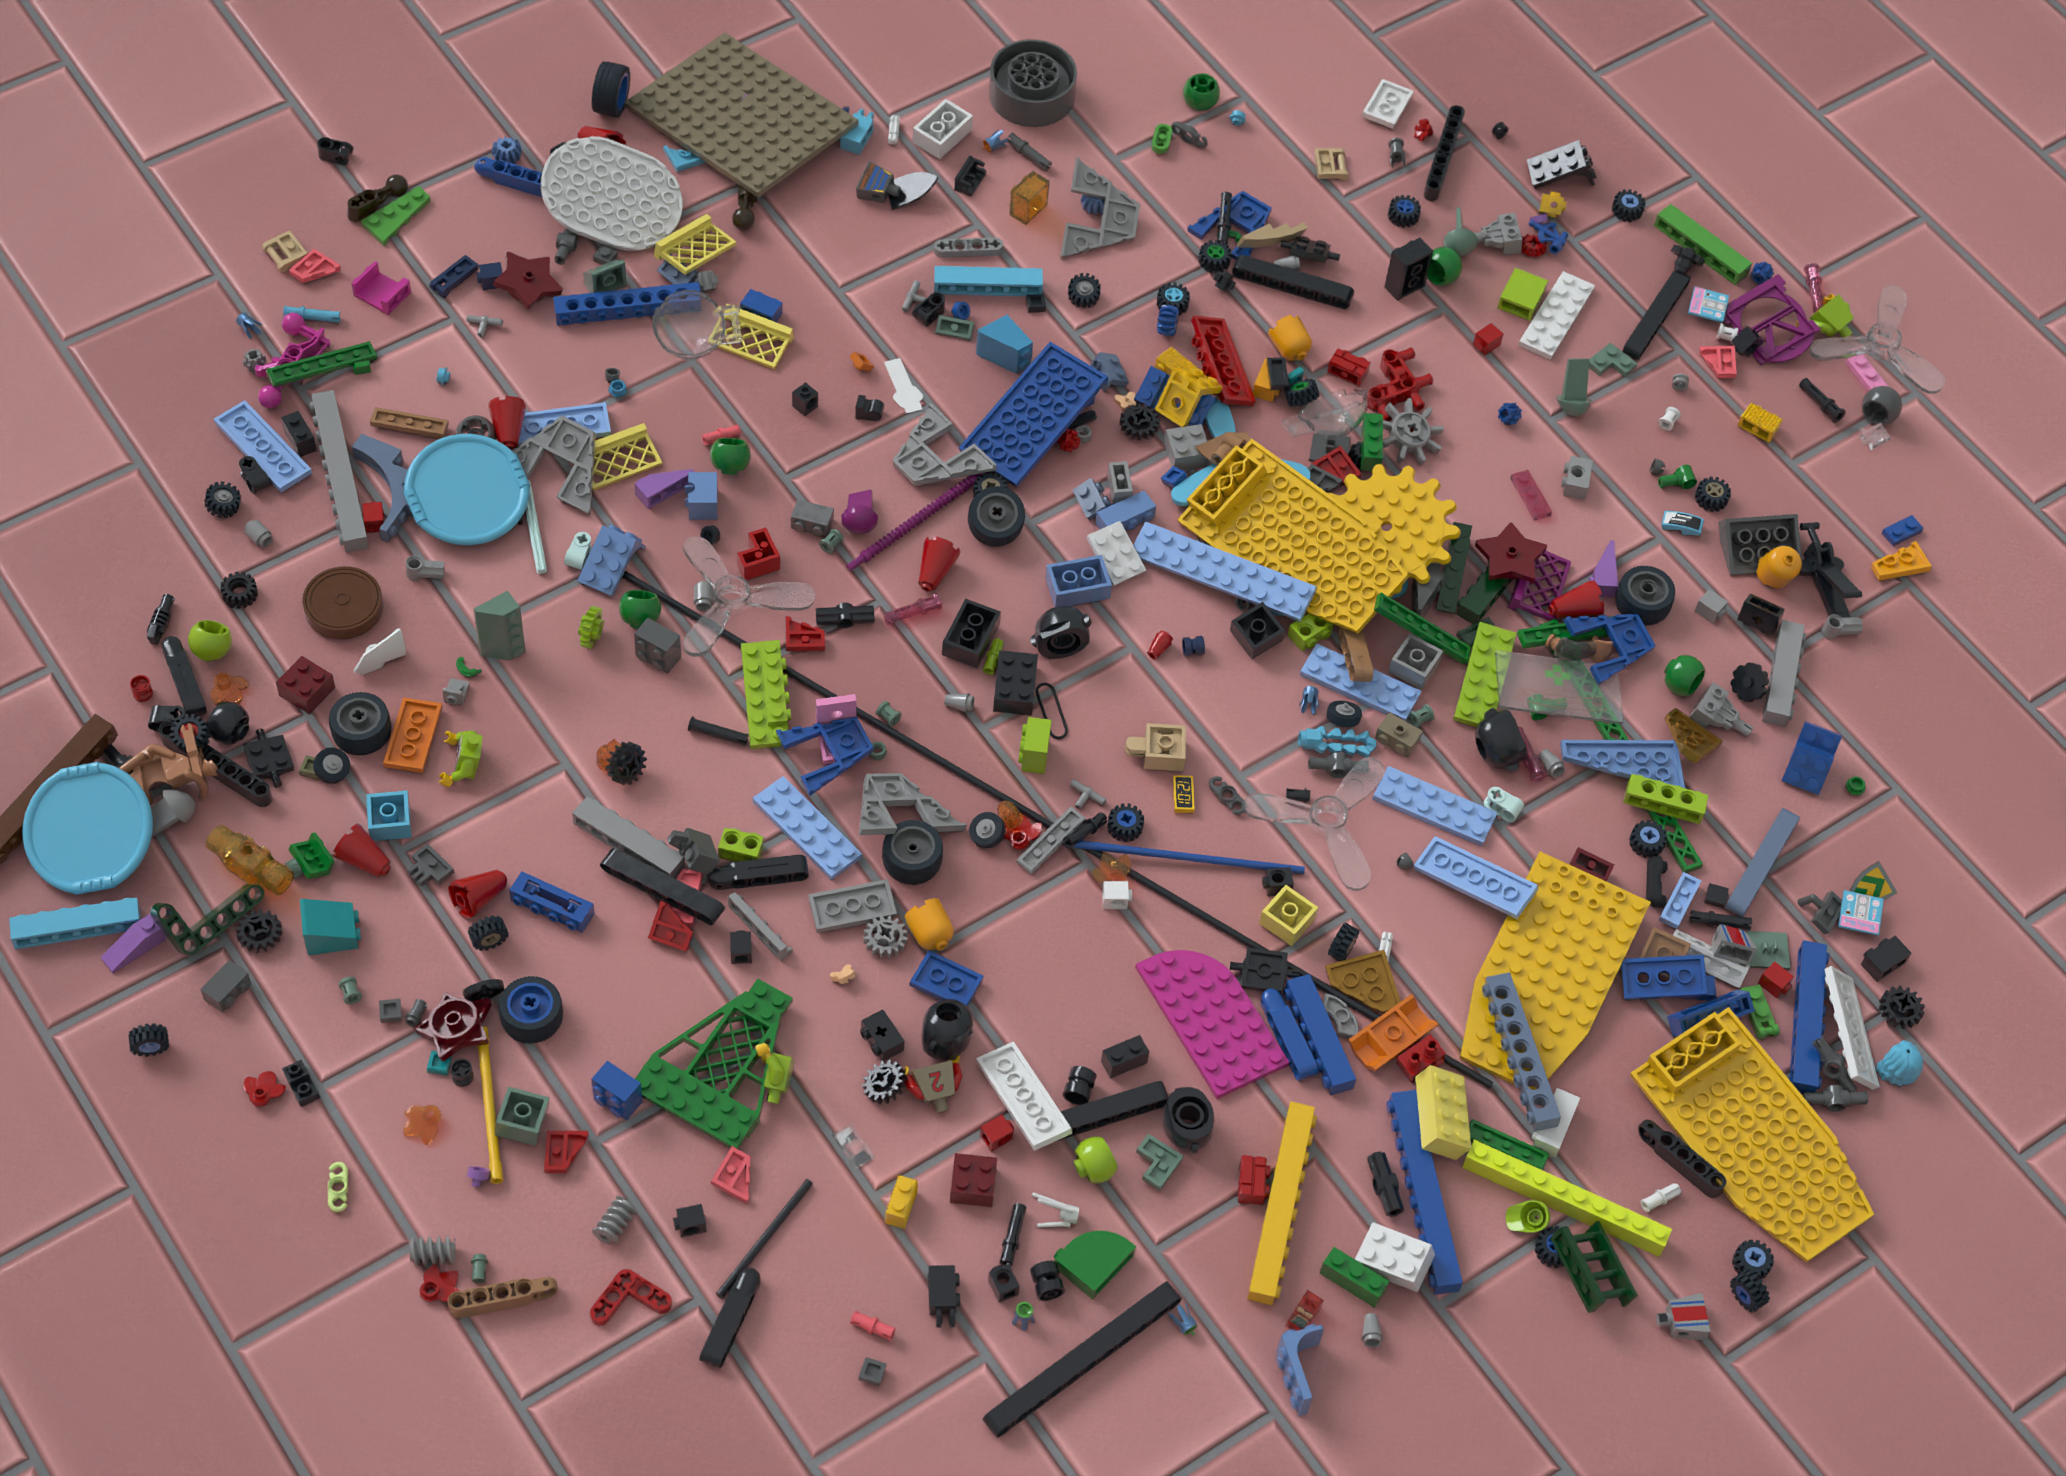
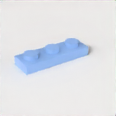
[1658,872,1701,929]

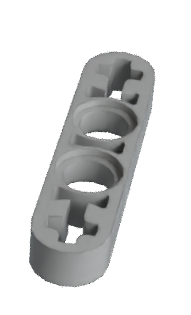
[934,238,1003,257]

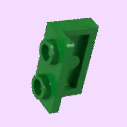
[288,832,334,879]

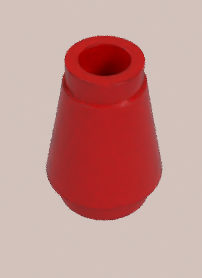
[1147,630,1173,660]

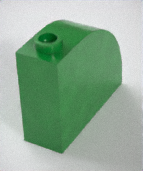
[1053,1231,1136,1300]

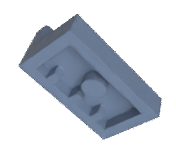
[657,254,699,284]

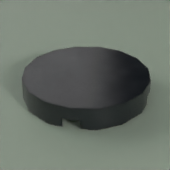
[462,979,504,1001]

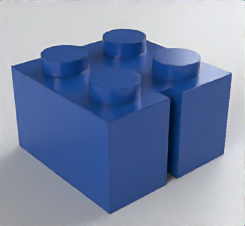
[591,1060,643,1121]

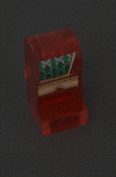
[1286,1290,1324,1331]

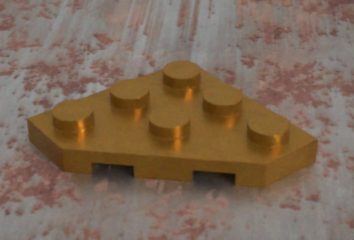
[1665,708,1723,764]
[1325,950,1401,1014]

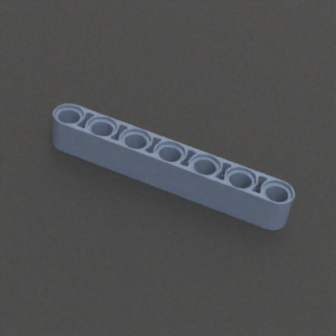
[1725,808,1800,917]

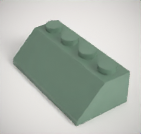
[473,591,526,661]

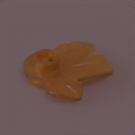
[210,672,249,705]
[1092,852,1131,883]
[404,1105,441,1145]

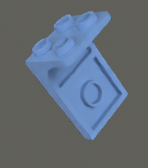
[577,525,645,597]
[1276,1324,1324,1416]

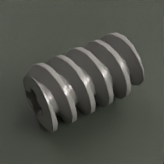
[592,1195,638,1244]
[409,1236,456,1265]

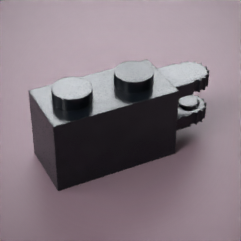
[928,1265,960,1328]

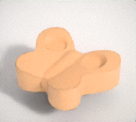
[1114,392,1136,411]
[830,964,856,984]

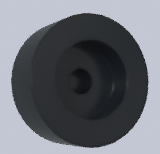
[700,525,720,545]

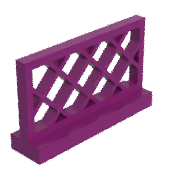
[1508,551,1571,621]

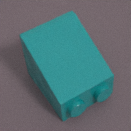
[300,899,361,956]

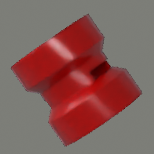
[130,675,153,702]

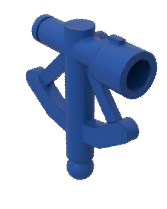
[1529,220,1568,254]

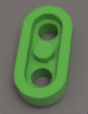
[1151,124,1172,154]

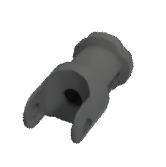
[1388,138,1405,168]

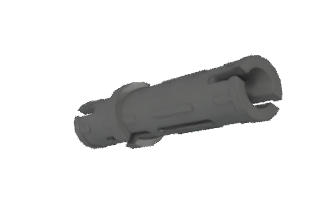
[1007,132,1052,171]

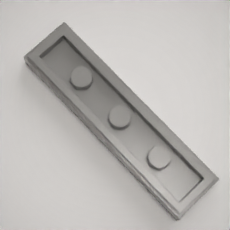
[1016,806,1086,875]

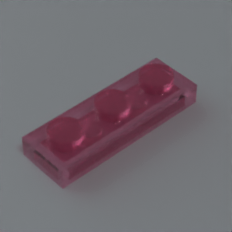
[1510,470,1552,521]

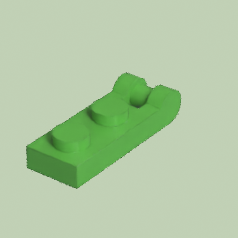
[1740,984,1780,1039]

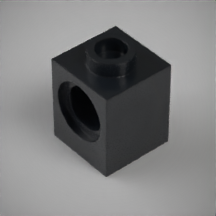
[1731,326,1765,357]
[792,382,818,416]
[1262,867,1294,896]
[730,930,752,964]
[673,1204,707,1237]
[988,1264,1020,1303]

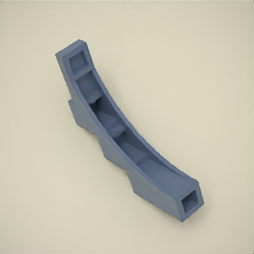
[352,434,414,543]

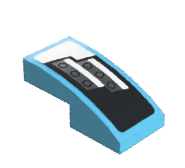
[1662,511,1704,535]

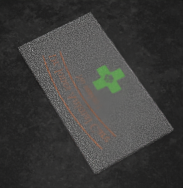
[1495,650,1624,724]

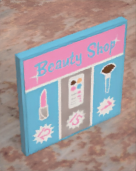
[1688,287,1729,323]
[1838,890,1884,936]

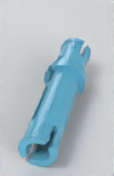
[283,306,341,323]

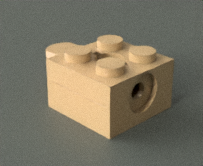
[1125,723,1186,771]

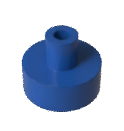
[951,302,970,320]

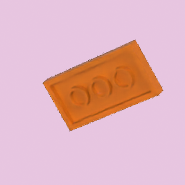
[383,697,443,773]

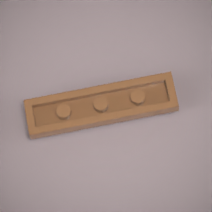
[370,407,449,438]

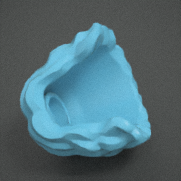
[1875,1040,1924,1087]

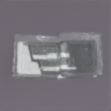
[832,1123,875,1169]

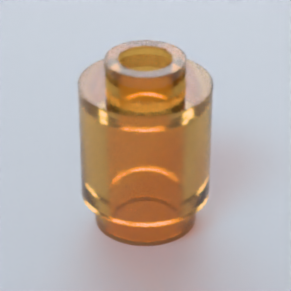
[997,801,1023,829]

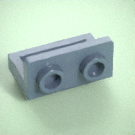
[1090,352,1129,391]
[1073,478,1112,521]

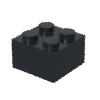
[1230,602,1285,659]

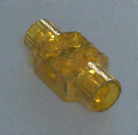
[206,825,294,895]

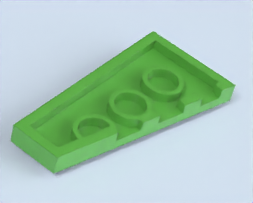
[361,186,431,246]

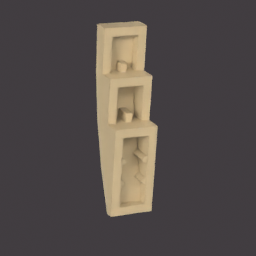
[1236,222,1308,248]

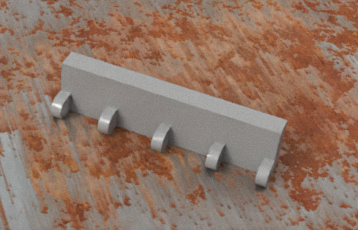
[728,892,793,961]

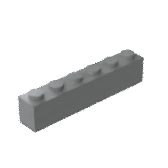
[1762,620,1806,727]
[572,796,685,878]

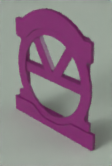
[1719,274,1820,365]

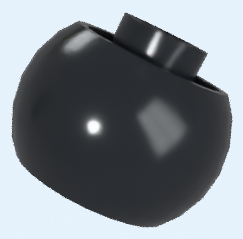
[206,701,249,745]

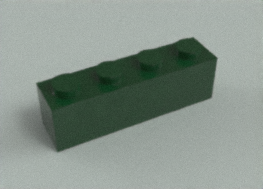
[1457,565,1513,626]

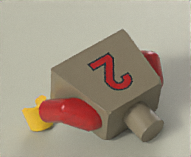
[903,1056,962,1113]

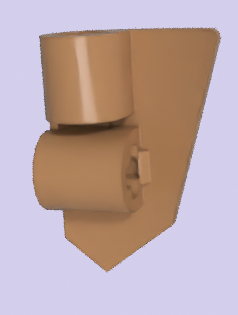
[1196,432,1250,465]

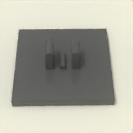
[1309,430,1350,461]

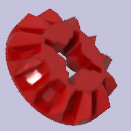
[1521,233,1548,257]

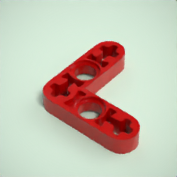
[590,1269,672,1326]

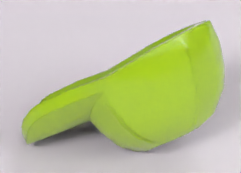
[1506,1200,1551,1233]

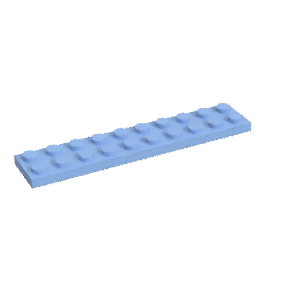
[1133,521,1317,622]

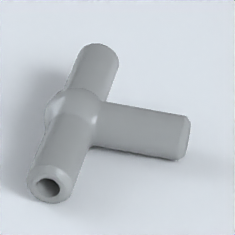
[902,281,926,312]
[466,315,503,337]
[1070,779,1106,809]

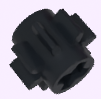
[1213,270,1236,292]

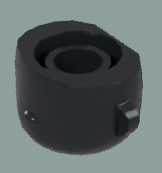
[1030,606,1092,659]
[1475,708,1528,771]
[921,999,974,1060]
[1163,1087,1214,1154]

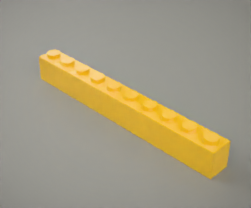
[1247,1101,1317,1305]

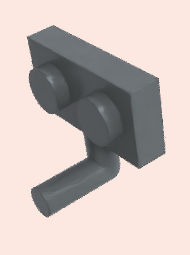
[1797,891,1842,935]

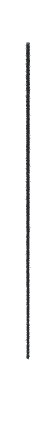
[622,571,1494,1089]

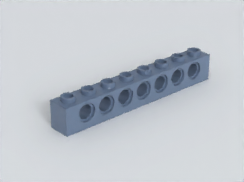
[1482,972,1561,1132]

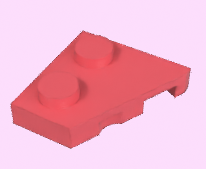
[1699,346,1736,379]
[710,1146,751,1204]

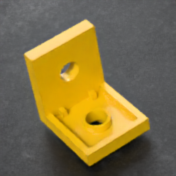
[1155,368,1223,427]

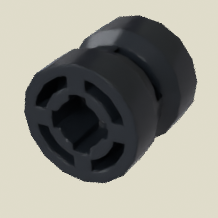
[450,1058,473,1087]

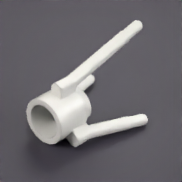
[1032,1193,1079,1228]

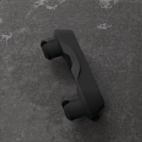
[1646,856,1668,908]

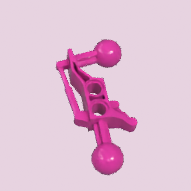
[255,313,331,409]

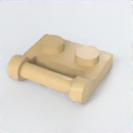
[1314,148,1349,181]
[262,231,308,273]

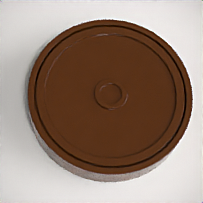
[302,566,383,639]

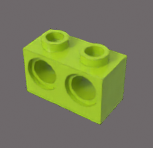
[1288,614,1333,651]
[718,828,764,862]

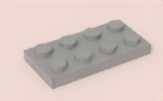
[808,879,897,933]

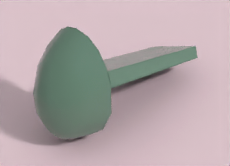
[1443,207,1478,257]
[1556,358,1592,417]

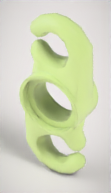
[328,1162,349,1212]

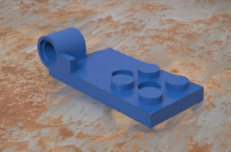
[1621,955,1717,1001]

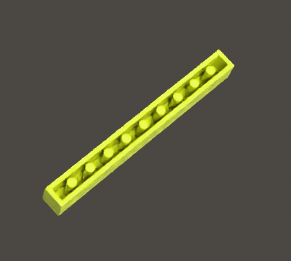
[1462,1140,1672,1257]

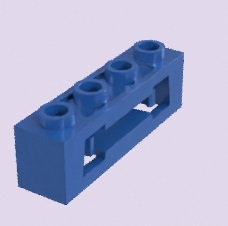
[509,871,595,933]
[1667,990,1755,1037]

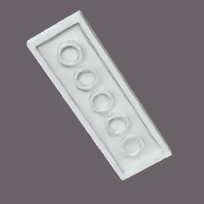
[1518,271,1595,360]
[1824,966,1880,1090]
[976,1042,1072,1151]

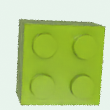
[1018,717,1052,774]

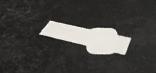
[884,358,923,414]

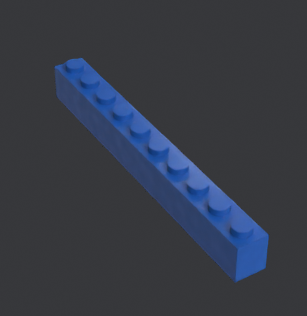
[1386,1090,1463,1295]

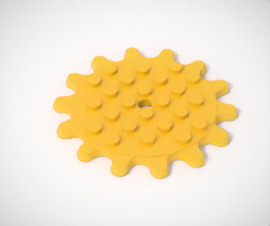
[1328,464,1461,594]

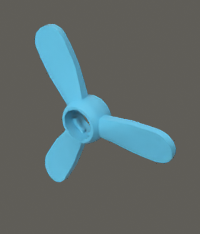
[1171,400,1310,506]

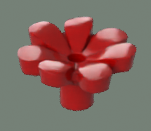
[1414,118,1434,141]

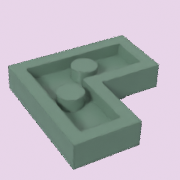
[1589,342,1638,377]
[1136,1133,1184,1191]

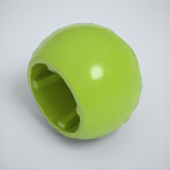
[188,620,232,661]
[1073,1136,1118,1184]

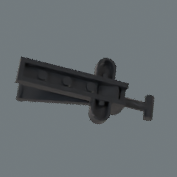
[1798,522,1862,618]

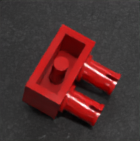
[1396,1034,1446,1083]

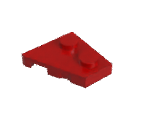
[785,616,825,651]
[648,901,694,952]
[544,1130,589,1173]

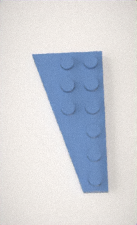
[1560,740,1685,788]

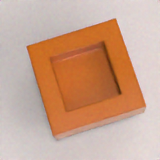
[850,352,874,372]

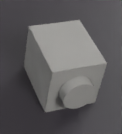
[1695,589,1728,624]

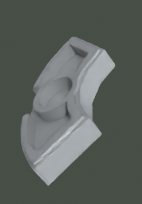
[1323,993,1359,1039]

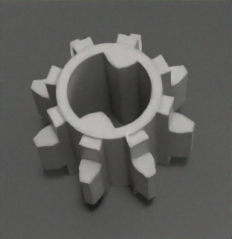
[695,271,718,292]
[242,349,267,373]

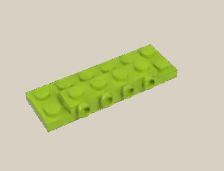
[741,640,792,749]

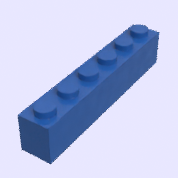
[1283,974,1356,1096]

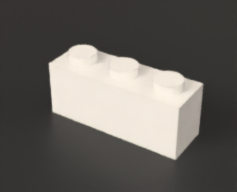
[1531,1088,1580,1158]

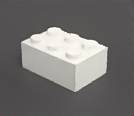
[912,99,973,159]
[1355,1222,1435,1292]

